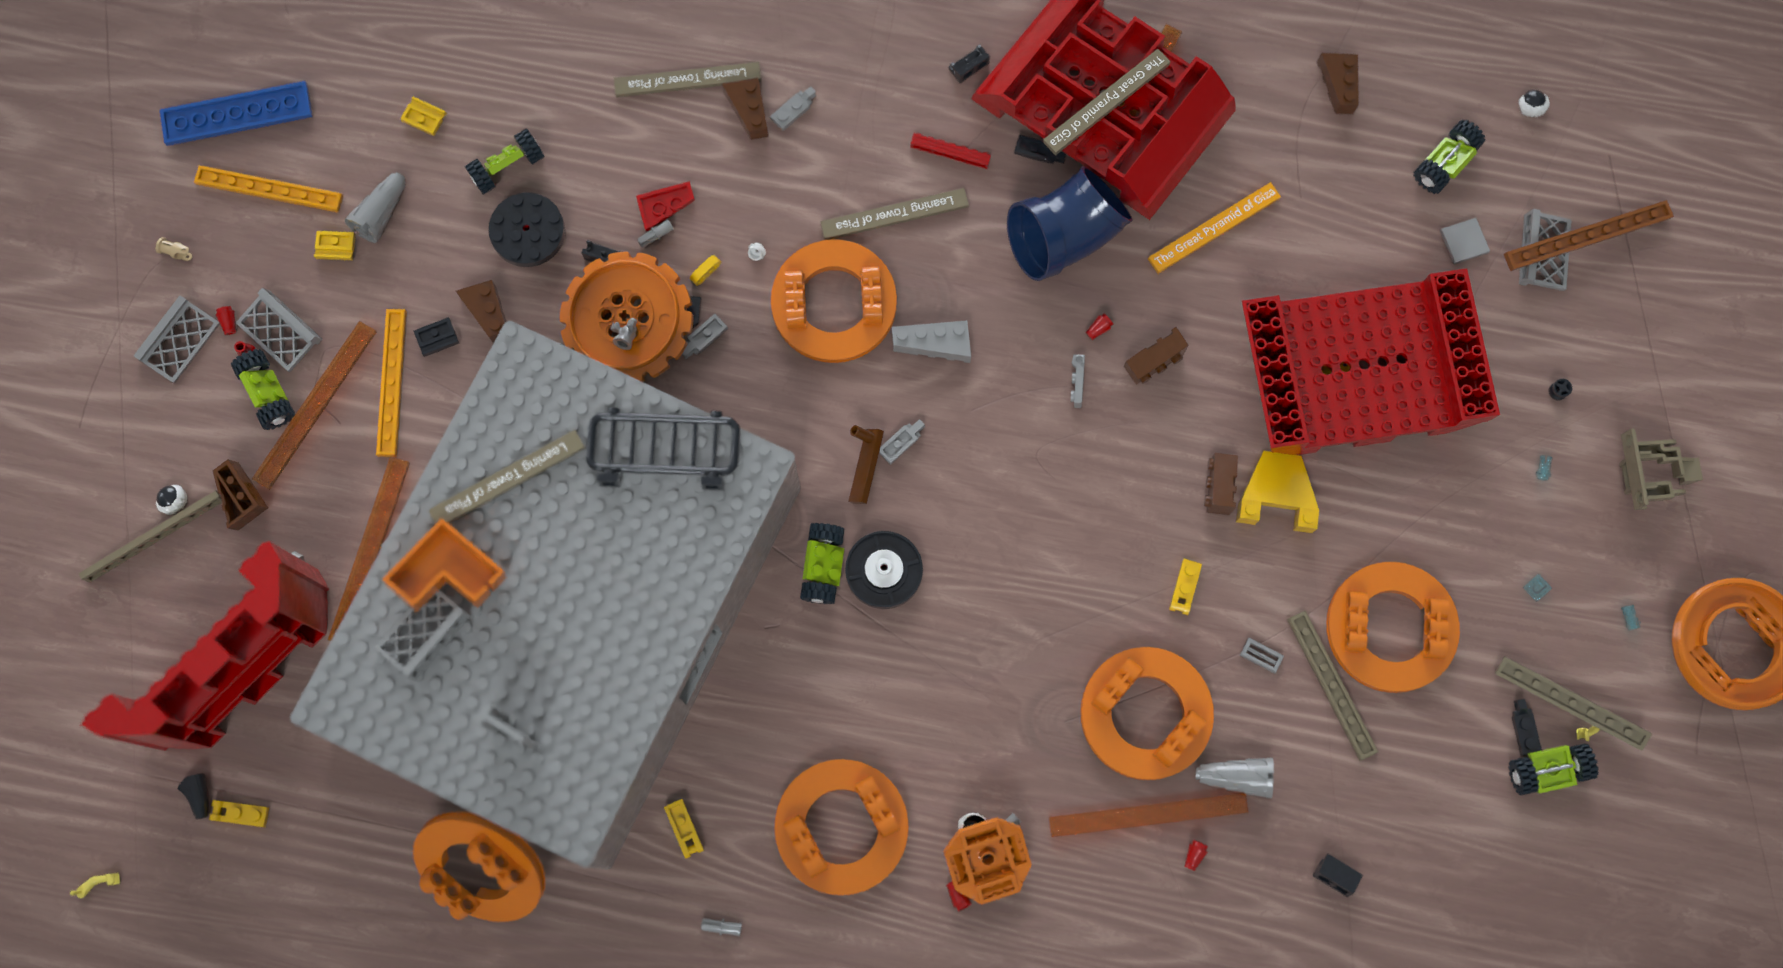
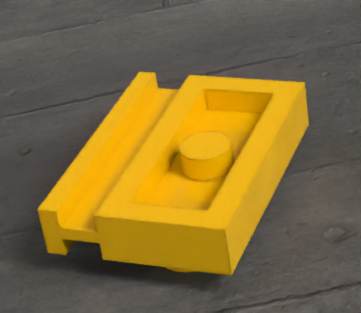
[400,97,447,136]
[314,231,356,260]

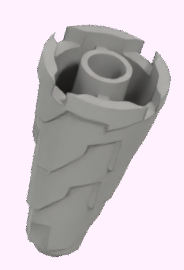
[345,172,406,243]
[1196,758,1274,798]

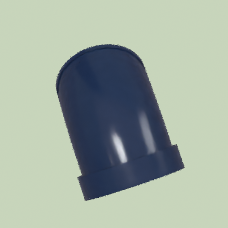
[1007,166,1133,281]

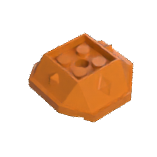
[943,817,1032,905]

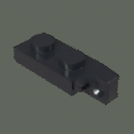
[1014,135,1066,164]
[1511,699,1542,756]

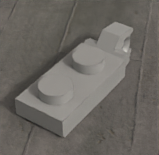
[770,87,816,131]
[682,314,728,359]
[1071,354,1085,408]
[879,419,925,465]

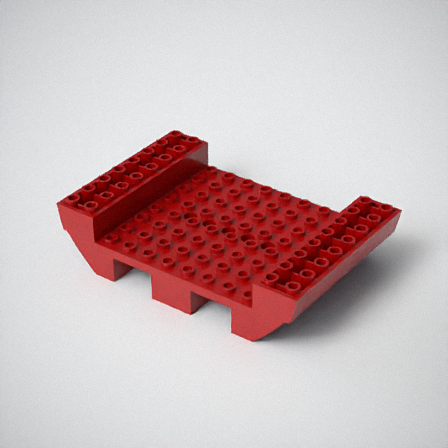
[971,0,1236,220]
[1242,268,1500,455]
[80,540,329,751]

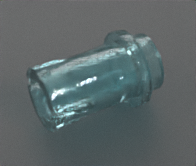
[1535,455,1553,481]
[1621,605,1641,631]

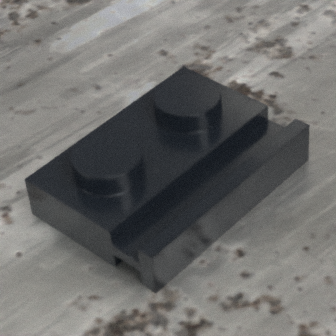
[413,317,459,357]

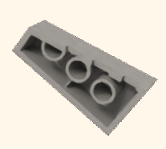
[892,321,971,363]

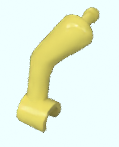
[1576,725,1600,741]
[70,873,120,898]

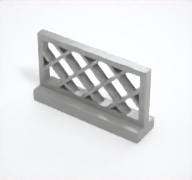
[1519,209,1571,291]
[236,288,322,372]
[133,295,220,384]
[375,590,471,681]
[473,702,540,750]

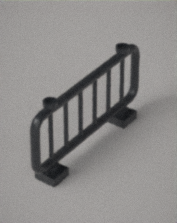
[586,407,740,490]

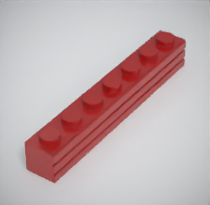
[910,133,991,169]

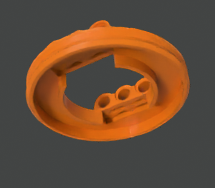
[771,240,897,363]
[1326,562,1460,693]
[1672,578,1783,710]
[1081,647,1214,780]
[775,759,908,895]
[413,812,546,922]

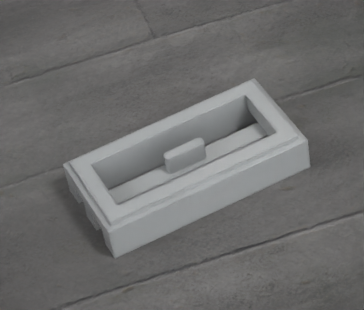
[1239,638,1284,674]

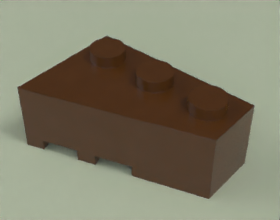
[1317,53,1359,114]
[722,78,769,140]
[456,280,506,343]
[1124,327,1189,385]
[1204,453,1238,515]
[213,459,268,531]

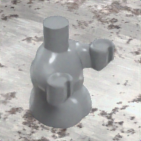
[611,318,637,350]

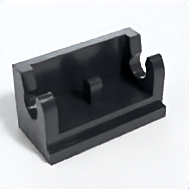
[948,44,990,83]
[581,240,623,262]
[1312,854,1363,897]

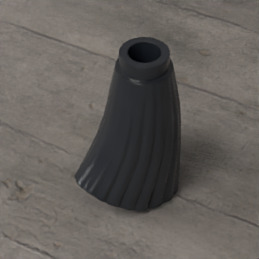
[177,773,209,820]

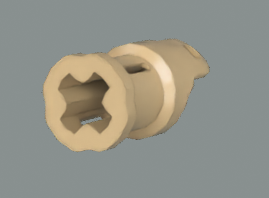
[155,237,192,261]

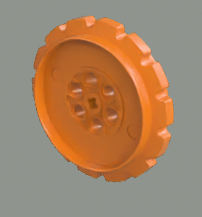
[559,251,693,382]

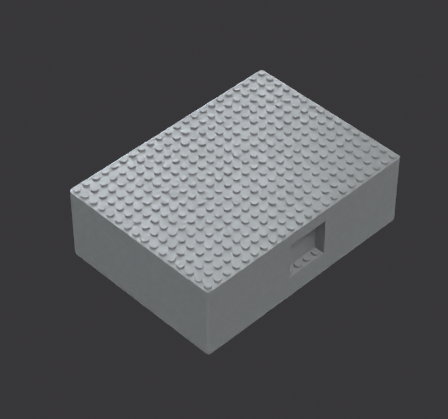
[290,321,801,870]

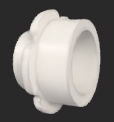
[748,243,766,261]

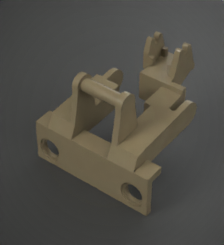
[1619,428,1703,510]

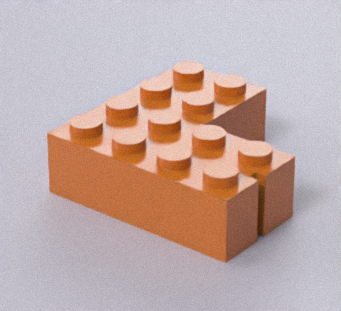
[382,518,507,612]

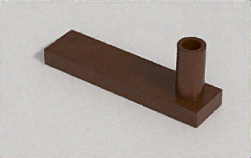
[848,425,884,504]

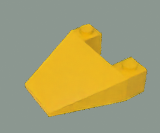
[1236,451,1319,533]

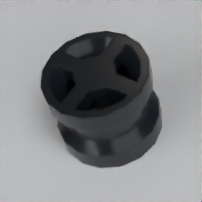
[1549,379,1573,401]

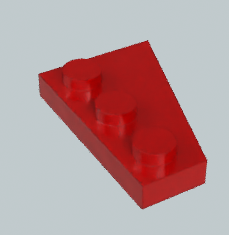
[636,181,695,232]

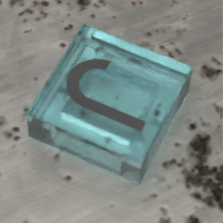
[1523,574,1552,602]

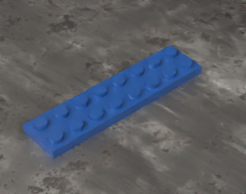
[159,81,313,146]

